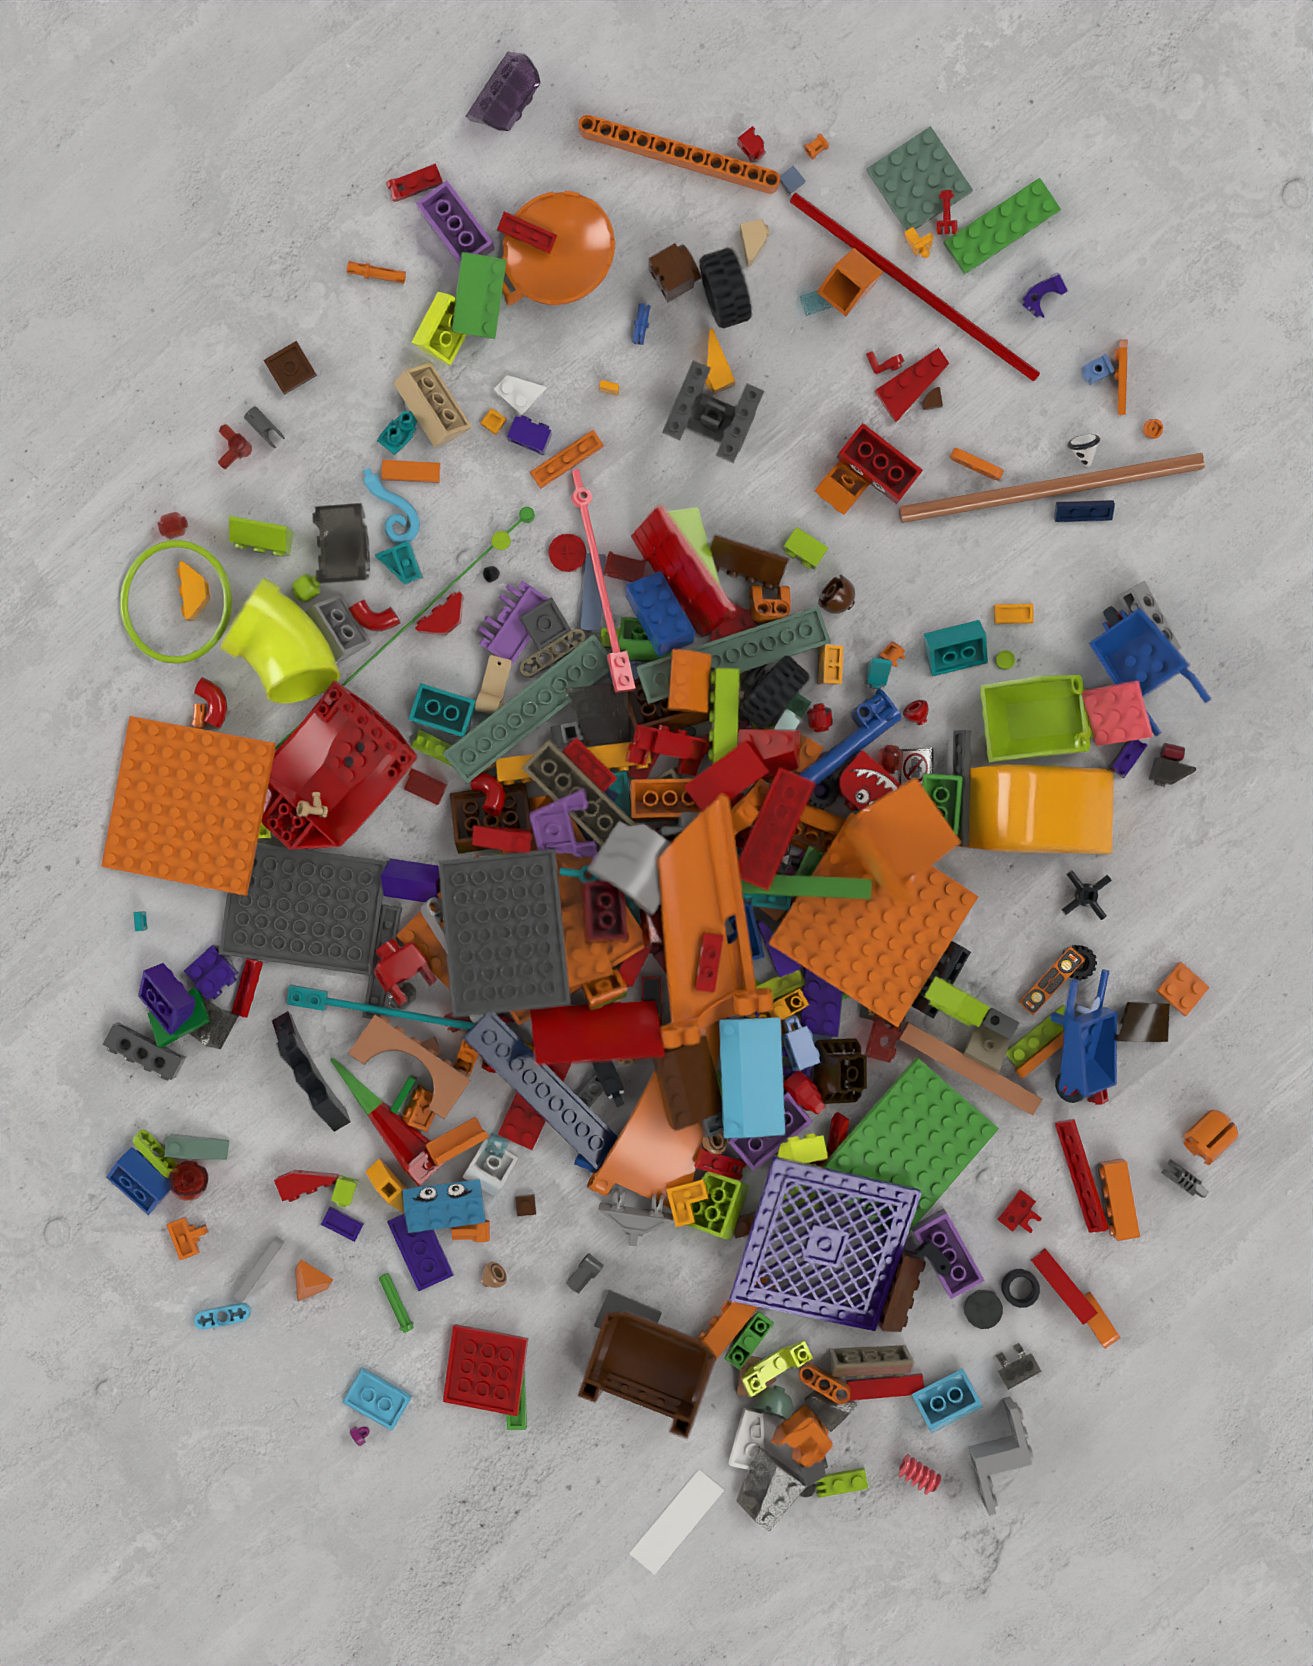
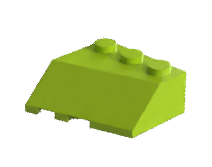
[688,1171,750,1241]

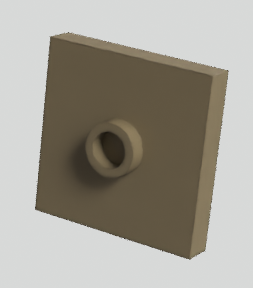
[963,1024,1011,1073]

